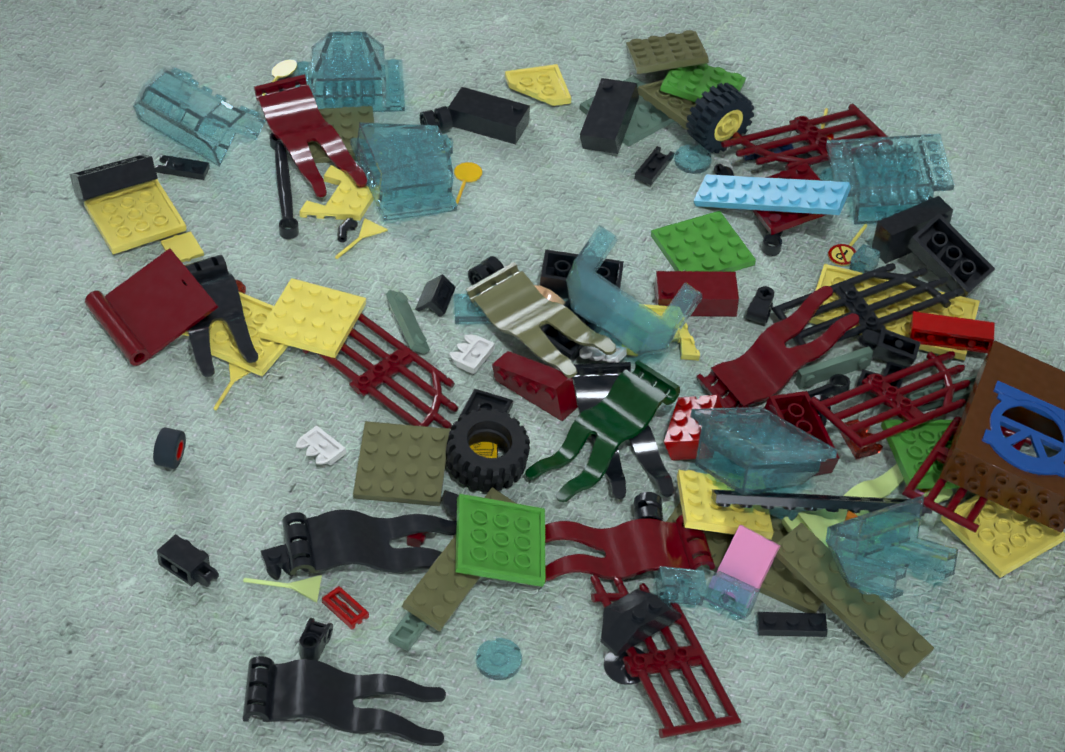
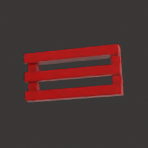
[322,586,369,630]

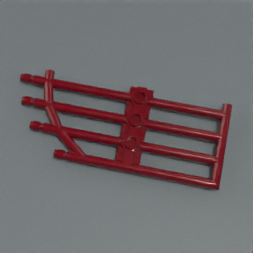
[721,103,893,170]
[302,313,458,429]
[809,351,971,449]
[902,416,1032,533]
[590,575,741,738]

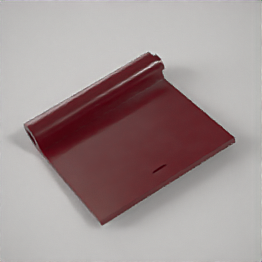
[85,248,218,366]

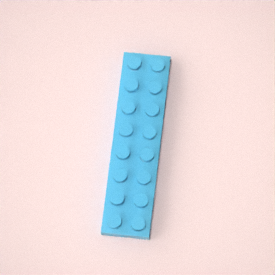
[694,174,851,215]

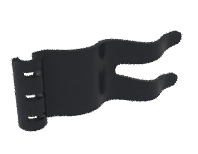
[183,254,258,377]
[572,362,674,499]
[282,510,457,575]
[242,656,446,746]

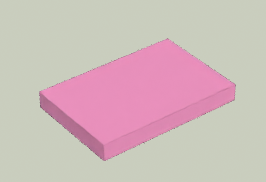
[711,525,780,606]

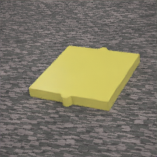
[161,231,204,262]

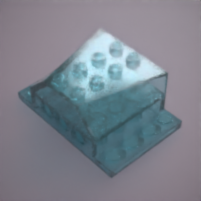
[294,31,405,112]
[350,122,458,221]
[826,134,954,225]
[690,407,838,496]

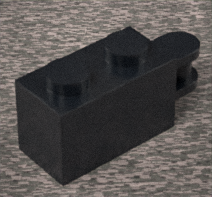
[858,328,921,367]
[157,534,219,587]

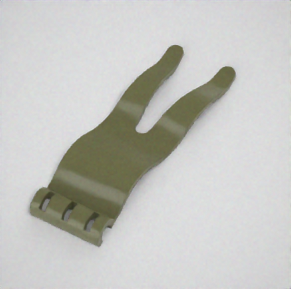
[465,262,617,378]

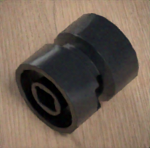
[419,106,453,135]
[468,256,504,285]
[634,492,663,521]

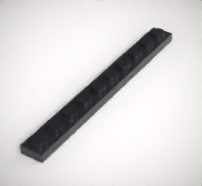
[711,489,932,516]

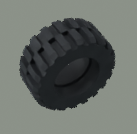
[446,408,530,492]

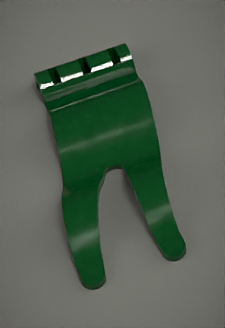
[525,360,680,503]

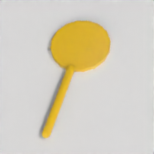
[454,162,482,205]

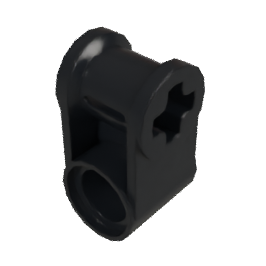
[746,286,775,325]
[299,618,333,661]

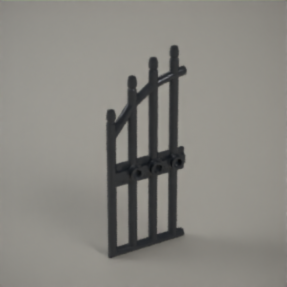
[771,263,964,346]

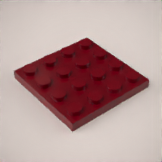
[752,163,828,235]

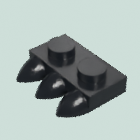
[261,539,309,580]

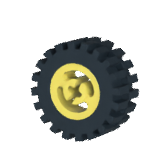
[686,83,754,153]

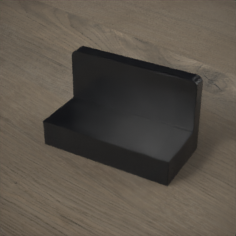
[415,274,456,317]

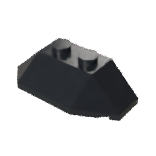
[600,589,682,656]

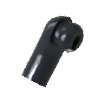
[714,164,734,176]
[338,218,358,243]

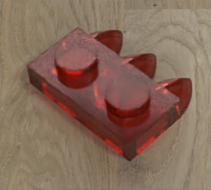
[838,419,883,459]

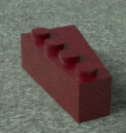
[492,351,578,421]

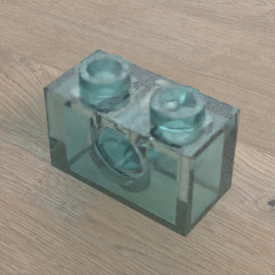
[655,566,707,606]
[704,571,760,619]

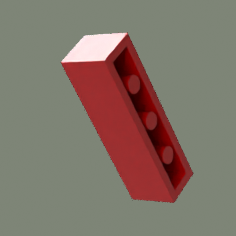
[909,311,995,353]

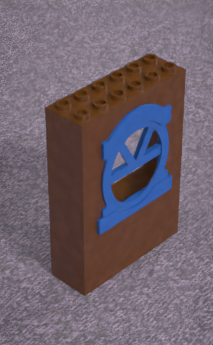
[940,340,1065,533]

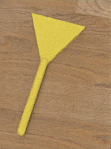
[335,218,388,259]
[213,363,251,410]

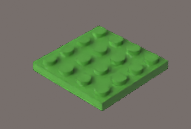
[660,63,746,102]
[651,211,756,272]
[880,419,960,489]
[455,494,545,587]

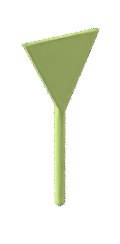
[243,575,322,603]

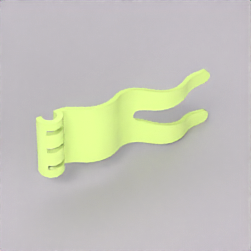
[782,464,953,558]

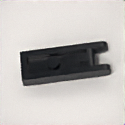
[635,146,675,185]
[155,155,210,180]

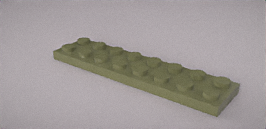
[402,488,517,632]
[775,523,934,678]

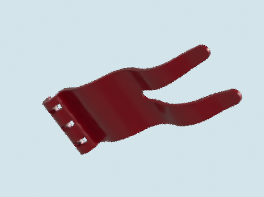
[254,74,368,198]
[696,286,859,420]
[526,514,715,585]

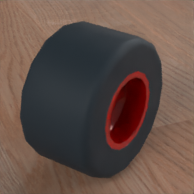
[153,427,186,469]

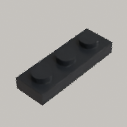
[757,612,828,637]

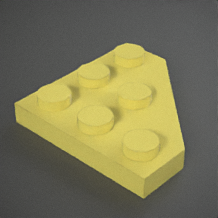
[505,64,571,106]

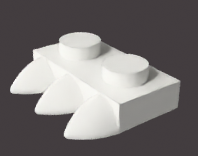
[450,334,495,374]
[579,346,627,363]
[296,426,346,465]

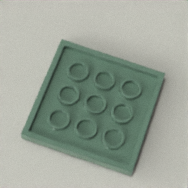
[579,75,675,147]

